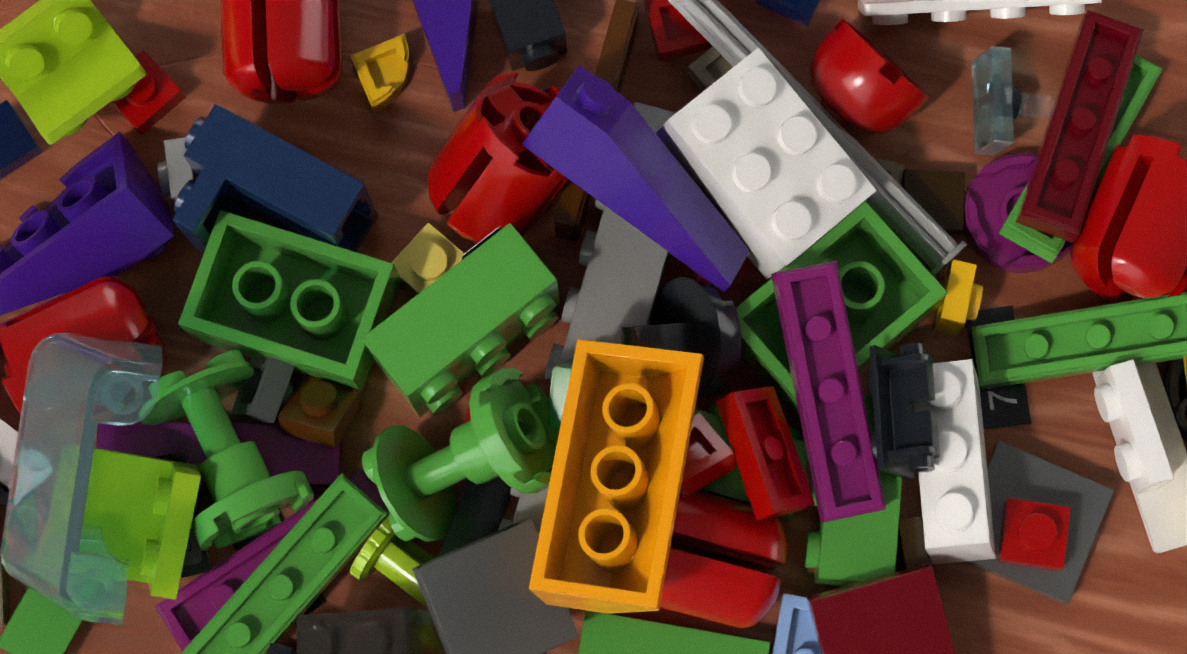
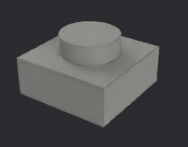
[157,137,198,202]

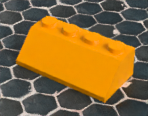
[529,339,704,614]

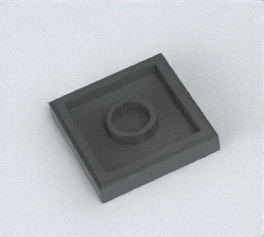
[965,441,1114,605]
[412,518,579,654]

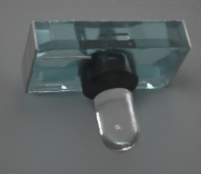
[972,46,1055,156]

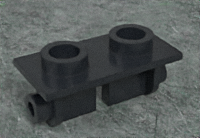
[867,343,940,480]

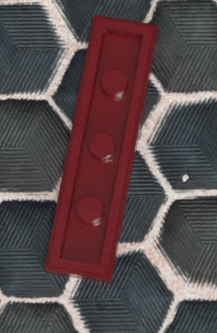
[1015,10,1144,243]

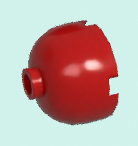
[810,18,929,134]

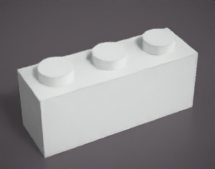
[914,359,996,564]

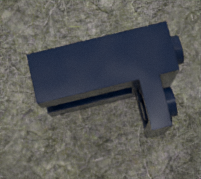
[172,104,379,254]

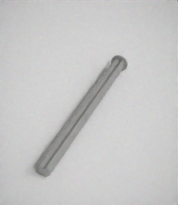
[668,0,968,277]

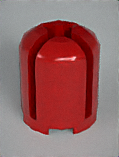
[220,0,343,104]
[427,72,569,243]
[1070,135,1187,303]
[0,276,166,440]
[660,490,789,629]

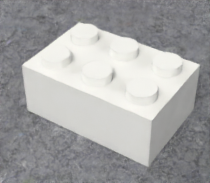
[656,47,877,280]

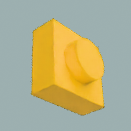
[933,259,983,336]

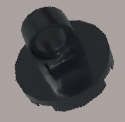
[621,275,742,399]

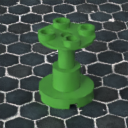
[138,350,314,551]
[362,368,559,542]

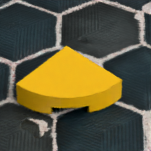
[350,34,411,113]

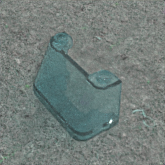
[1,333,162,625]

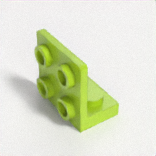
[0,0,146,145]
[49,444,201,600]

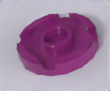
[963,153,1073,273]

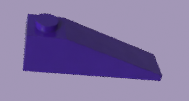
[522,65,750,292]
[0,132,174,315]

